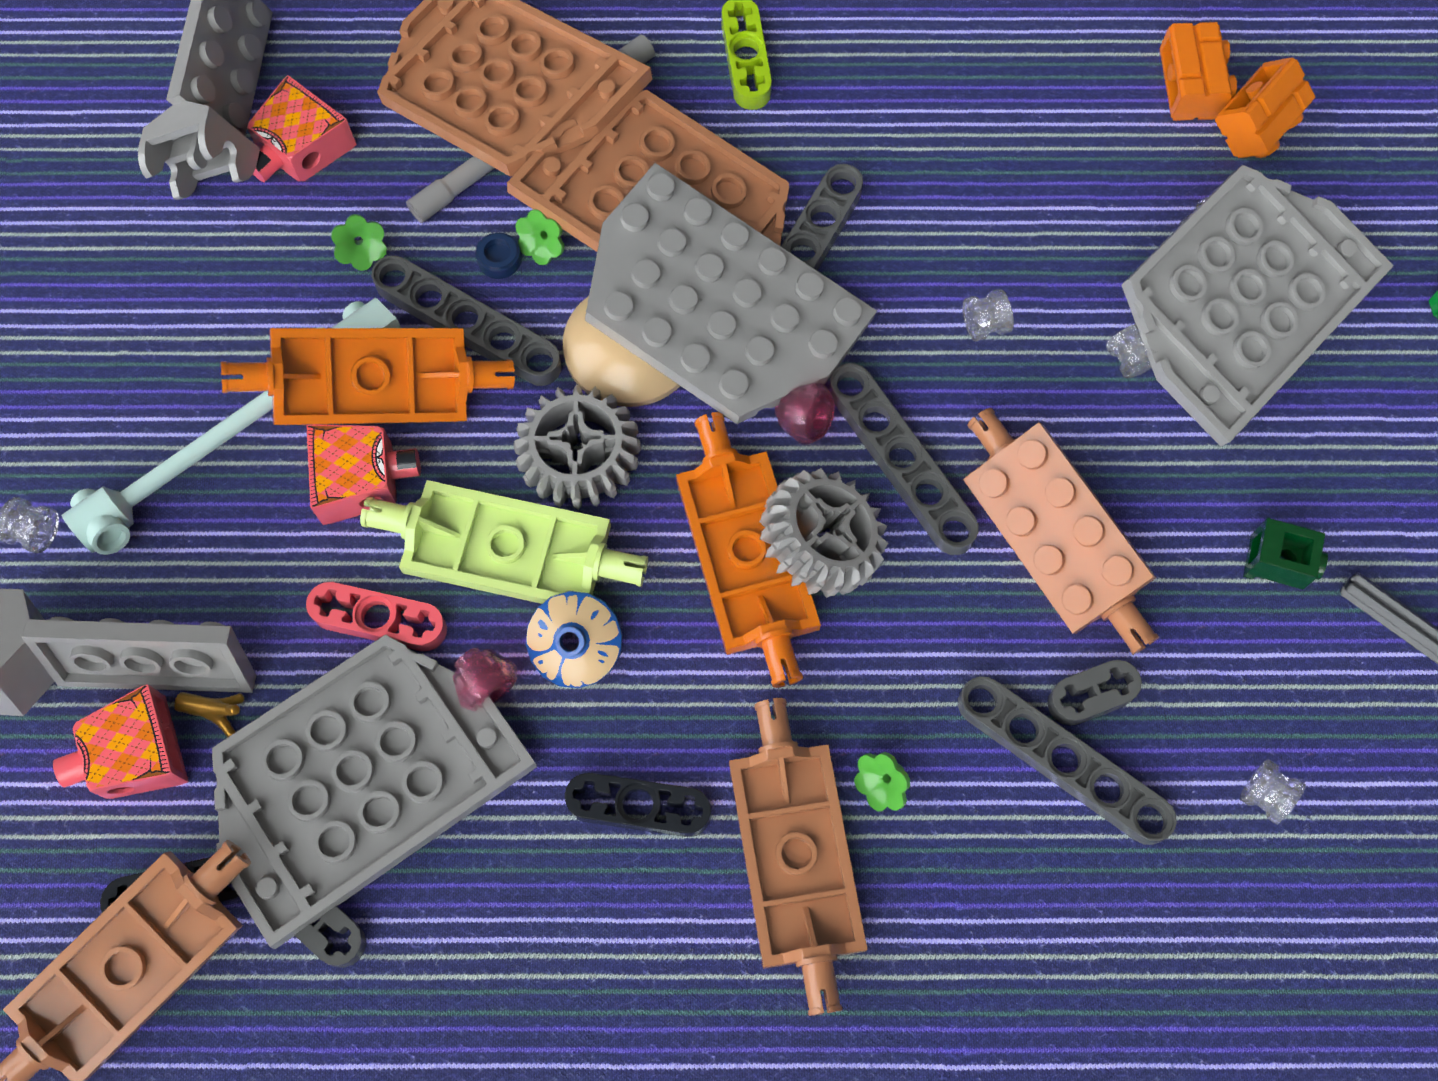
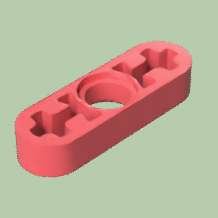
[306,582,447,651]

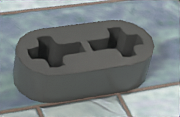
[1047,660,1142,726]
[294,906,366,968]

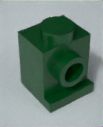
[1243,518,1328,590]

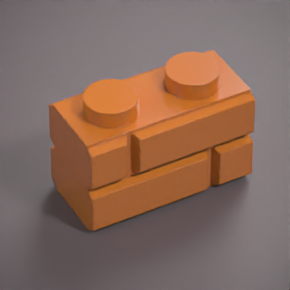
[1159,22,1237,121]
[1214,57,1315,158]

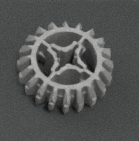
[513,384,641,510]
[759,468,889,598]

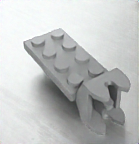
[138,0,273,200]
[0,589,257,716]

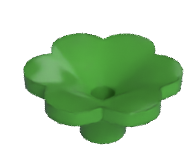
[515,209,564,265]
[331,214,387,271]
[854,752,910,811]

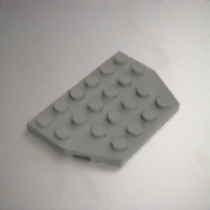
[585,163,877,424]
[1122,165,1394,447]
[212,635,537,949]

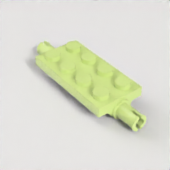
[360,480,648,604]

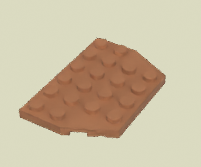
[377,0,653,177]
[507,90,789,252]

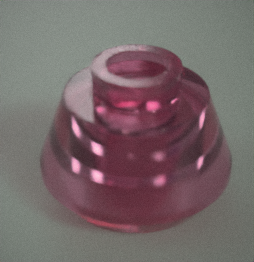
[775,382,835,445]
[452,647,517,712]

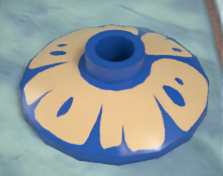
[526,591,623,688]

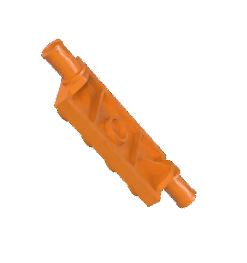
[221,328,515,425]
[676,412,821,688]

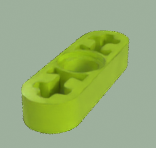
[721,0,772,110]

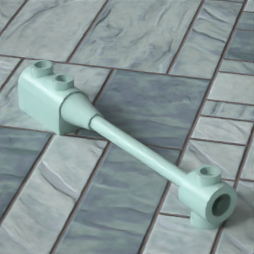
[61,298,402,555]

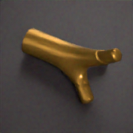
[174,692,244,738]

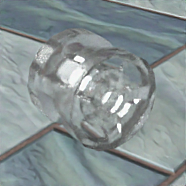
[962,289,1014,342]
[1106,323,1158,379]
[0,497,59,553]
[1240,759,1306,824]

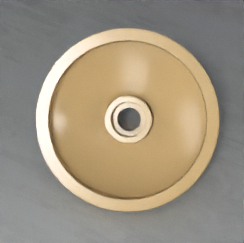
[563,296,680,407]

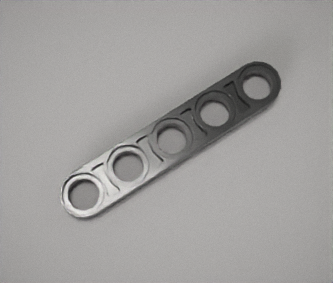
[781,164,863,271]
[371,255,561,386]
[829,363,978,555]
[958,676,1177,845]

